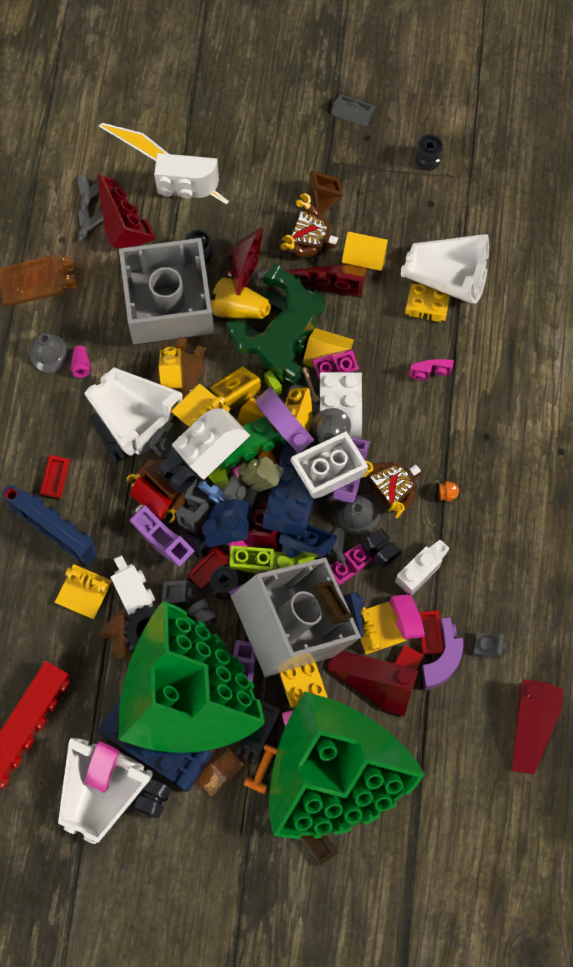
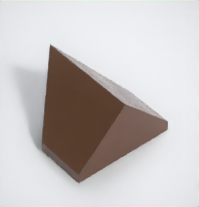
[309,170,343,215]

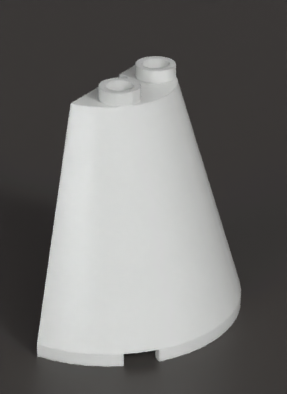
[401,234,489,303]
[84,368,182,456]
[58,738,152,844]

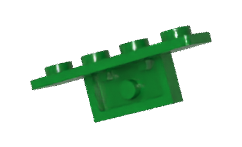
[218,416,288,470]

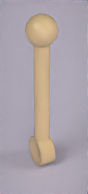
[301,367,320,404]

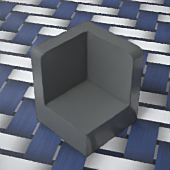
[184,480,210,508]
[176,502,210,533]

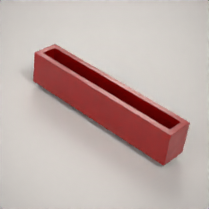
[0,661,71,790]

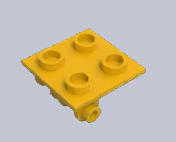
[405,283,450,323]
[171,383,230,427]
[55,564,112,619]
[360,601,407,655]
[279,662,328,708]

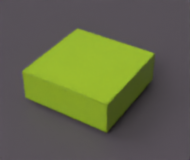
[264,370,282,396]

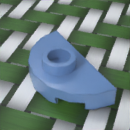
[196,480,228,504]

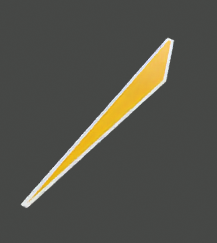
[99,123,229,204]

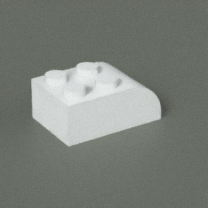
[154,153,219,199]
[320,373,362,439]
[172,408,250,480]
[291,431,368,498]

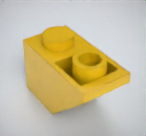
[159,347,182,388]
[285,387,313,433]

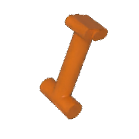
[244,744,278,794]

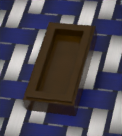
[311,581,352,625]
[300,835,338,866]

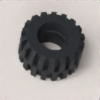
[123,605,158,654]

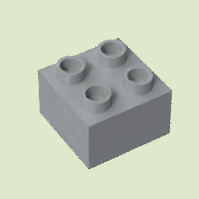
[119,238,214,344]
[231,558,361,677]

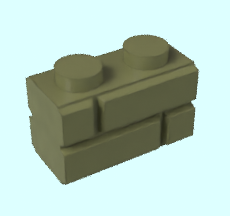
[238,456,283,492]

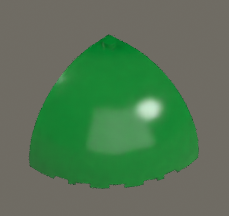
[119,601,265,753]
[269,691,424,839]

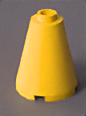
[211,278,271,319]

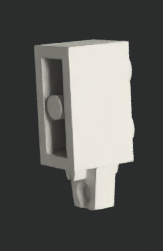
[395,540,449,596]
[111,556,155,615]

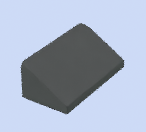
[332,94,375,127]

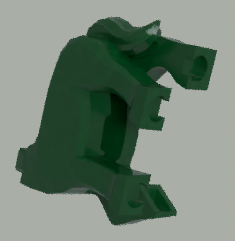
[227,262,326,386]

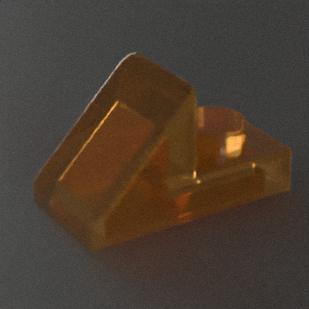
[98,611,127,659]
[197,749,244,797]

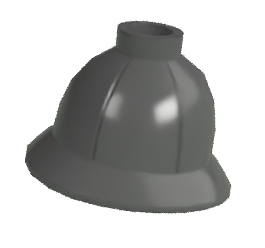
[29,333,68,373]
[311,408,351,443]
[338,495,381,535]

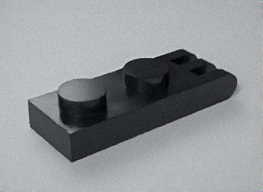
[90,413,133,464]
[235,701,281,765]

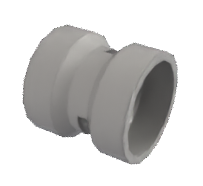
[187,599,217,627]

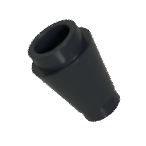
[181,531,212,558]

